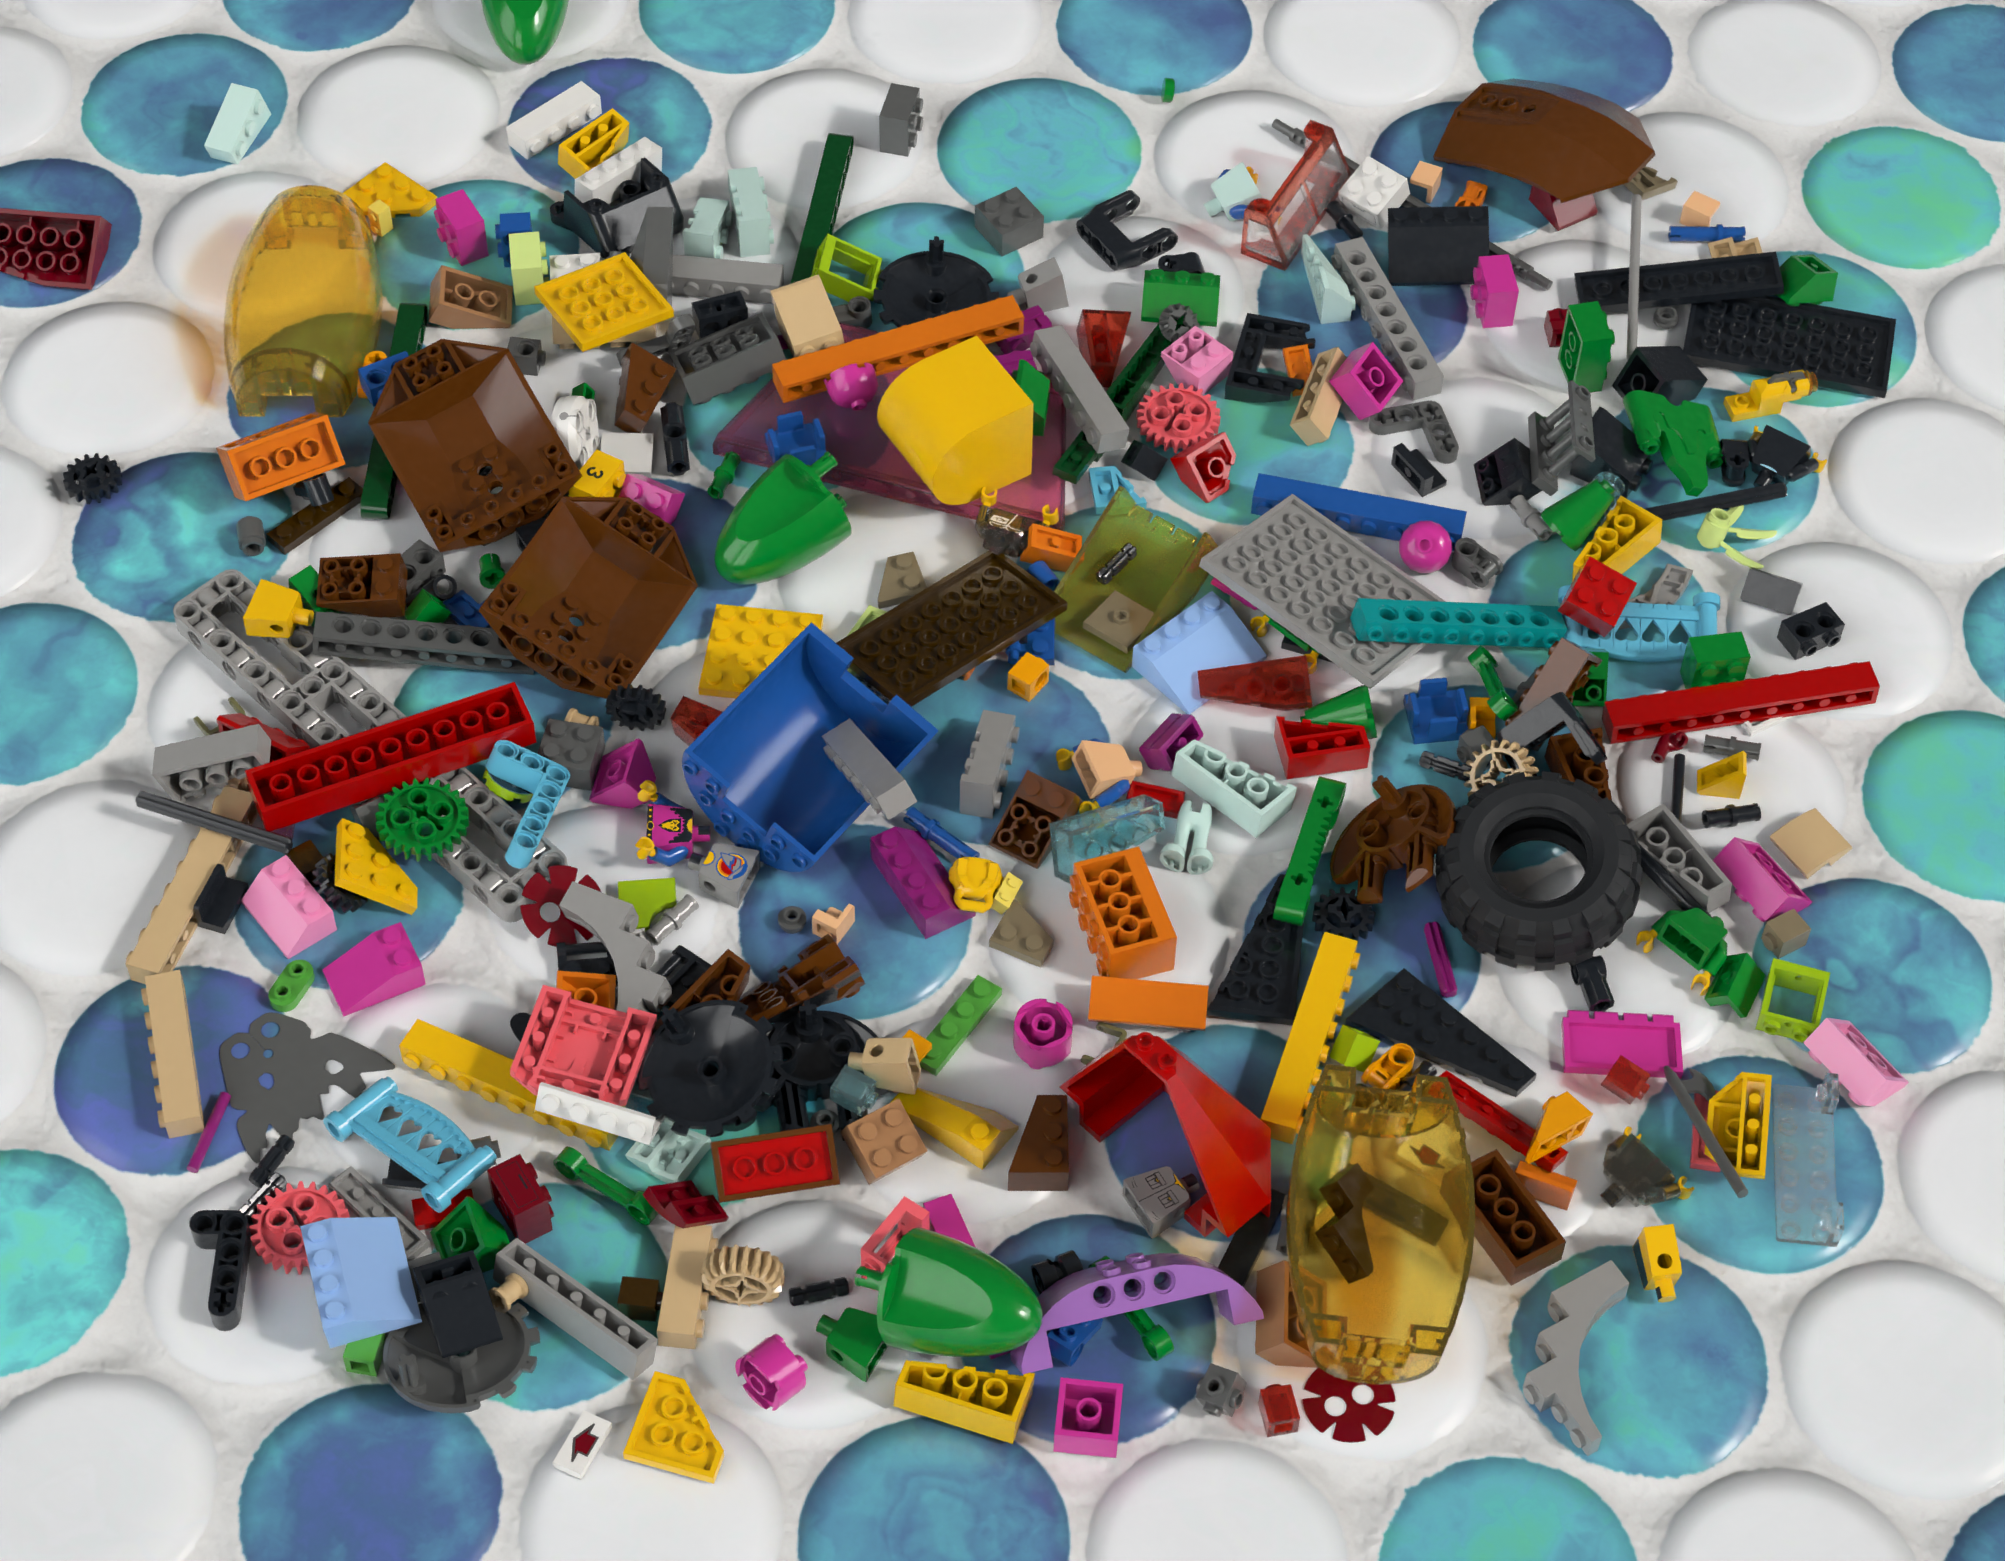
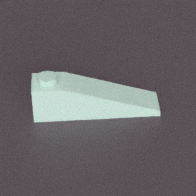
[1301,234,1356,324]

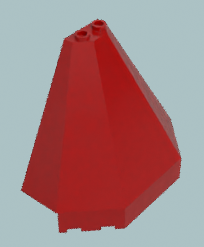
[1059,1032,1271,1238]

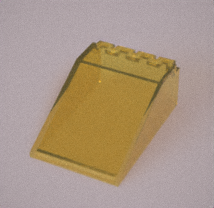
[1054,486,1218,673]

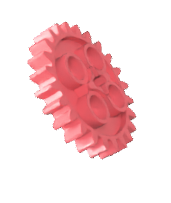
[1136,383,1221,453]
[249,1181,350,1275]

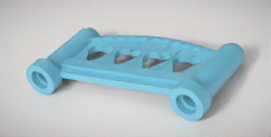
[1558,585,1720,662]
[323,1076,497,1213]

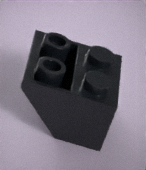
[1473,438,1542,506]

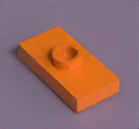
[1282,344,1313,397]

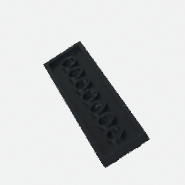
[1574,252,1784,313]

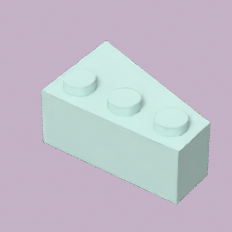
[204,83,271,165]
[683,197,734,259]

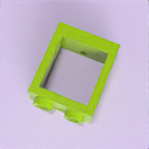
[811,234,883,302]
[1755,958,1830,1043]

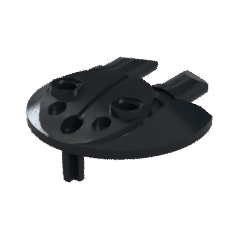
[754,1000,890,1141]

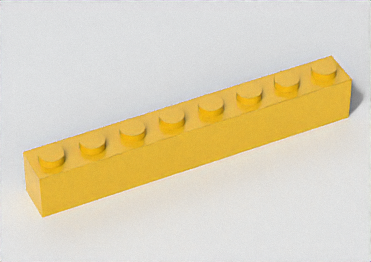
[1261,932,1361,1145]
[399,1019,618,1151]

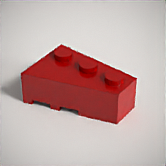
[1274,716,1371,779]

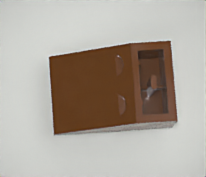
[316,553,408,618]
[988,770,1083,869]

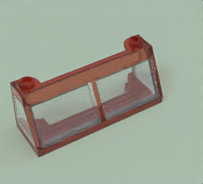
[1241,120,1350,271]

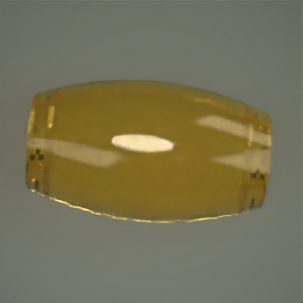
[223,185,383,417]
[1286,1064,1475,1384]

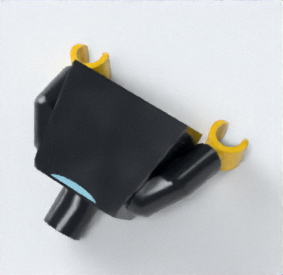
[1747,424,1827,487]

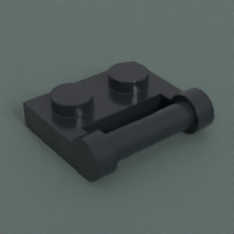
[556,942,618,987]
[656,945,712,1007]

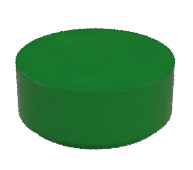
[1161,78,1175,103]

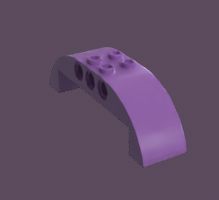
[1010,1253,1264,1374]

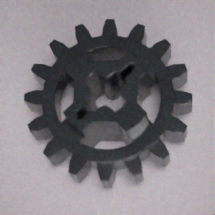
[63,453,122,504]
[605,684,667,731]
[312,853,368,913]
[1312,887,1375,941]

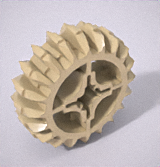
[1463,739,1539,797]
[701,1244,785,1307]

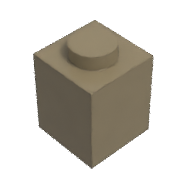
[1761,908,1811,959]

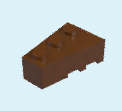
[1008,1095,1069,1191]

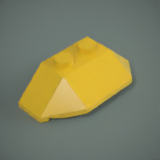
[1704,1072,1772,1179]

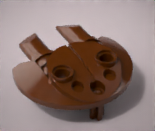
[1330,775,1457,904]

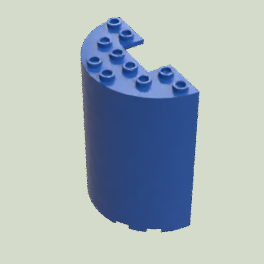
[682,622,939,872]

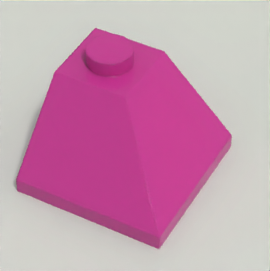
[589,738,656,809]

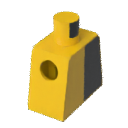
[1632,1224,1682,1303]

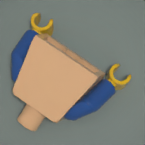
[1056,738,1143,823]

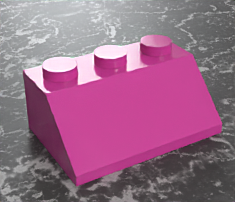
[1713,837,1812,922]

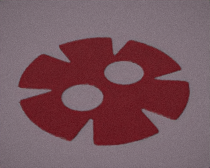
[520,865,601,947]
[1303,1359,1396,1443]

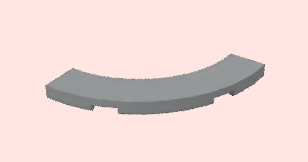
[1589,563,1693,631]

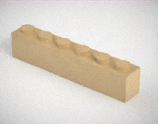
[141,970,205,1139]

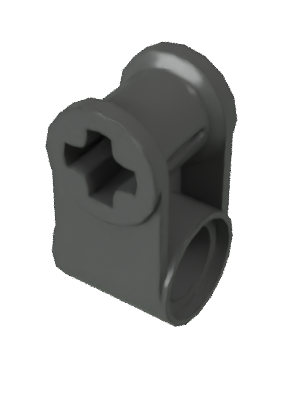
[1451,538,1503,588]

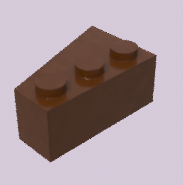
[614,342,676,433]

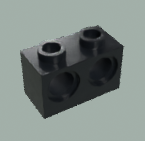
[691,291,748,339]
[1777,602,1845,660]

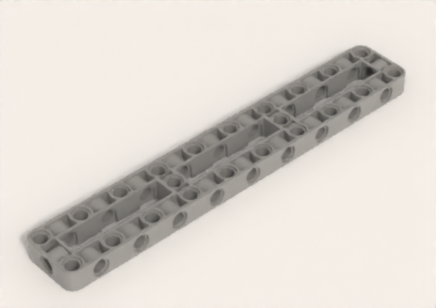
[173,569,568,923]

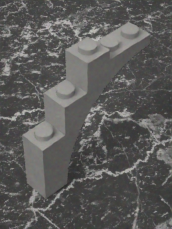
[559,881,672,1014]
[1523,1260,1630,1456]

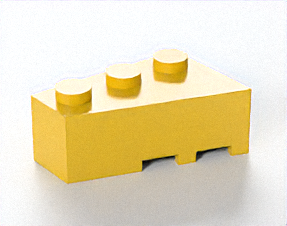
[558,108,630,179]

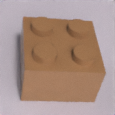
[840,1098,928,1185]

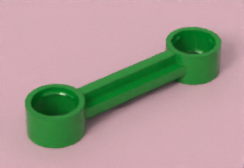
[1468,646,1518,721]
[553,1146,659,1225]
[1088,1256,1174,1361]

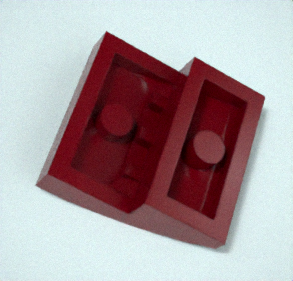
[642,1180,729,1228]

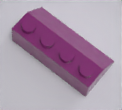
[870,826,976,939]

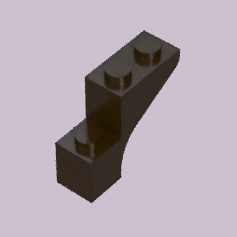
[1315,1163,1374,1284]

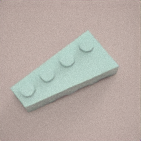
[727,167,774,257]
[1172,739,1297,838]

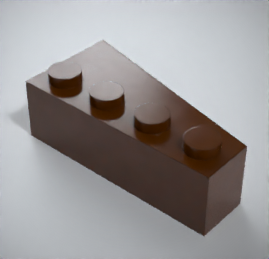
[651,949,751,1037]

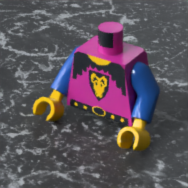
[635,780,711,867]

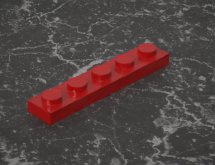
[1428,1070,1568,1173]

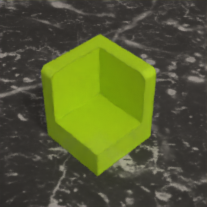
[1330,1024,1380,1072]

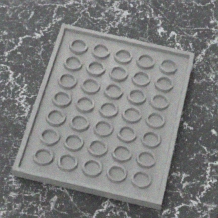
[1199,494,1446,689]

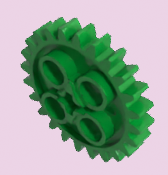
[375,778,469,862]

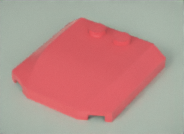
[510,985,657,1106]

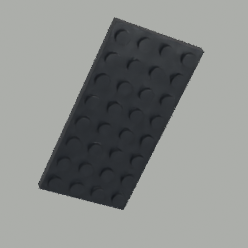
[1683,296,1896,398]

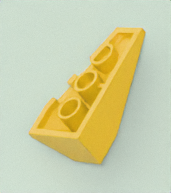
[890,1087,1019,1170]

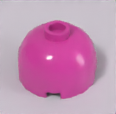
[824,363,878,411]
[1399,521,1452,574]

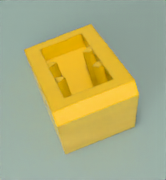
[1697,751,1747,799]

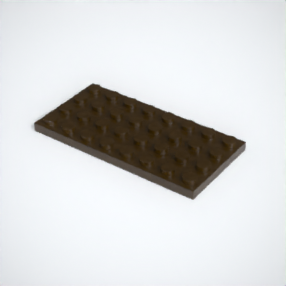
[836,547,1067,707]

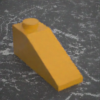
[1525,1092,1593,1164]

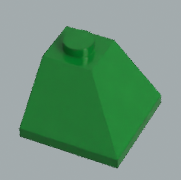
[430,1197,510,1273]

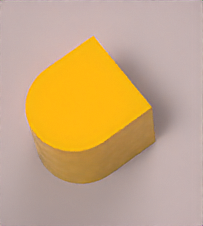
[877,335,1034,505]

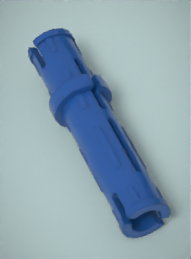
[1668,224,1746,242]
[903,807,980,859]

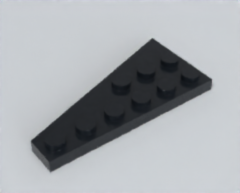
[1206,874,1304,1026]
[1345,968,1536,1097]

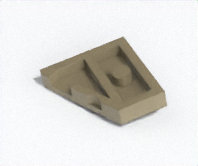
[1623,166,1678,200]
[878,552,927,609]
[989,900,1054,968]

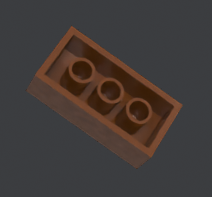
[1443,1149,1566,1286]

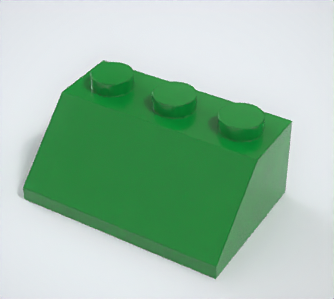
[1141,269,1220,327]

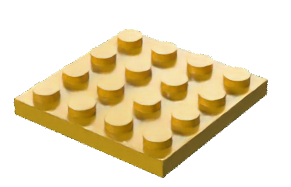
[534,252,674,352]
[698,604,823,699]

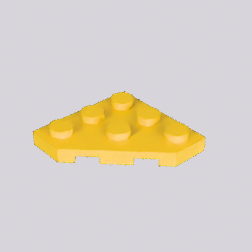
[332,162,437,220]
[334,818,418,915]
[623,1371,724,1484]

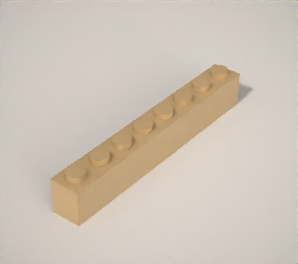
[125,786,259,984]

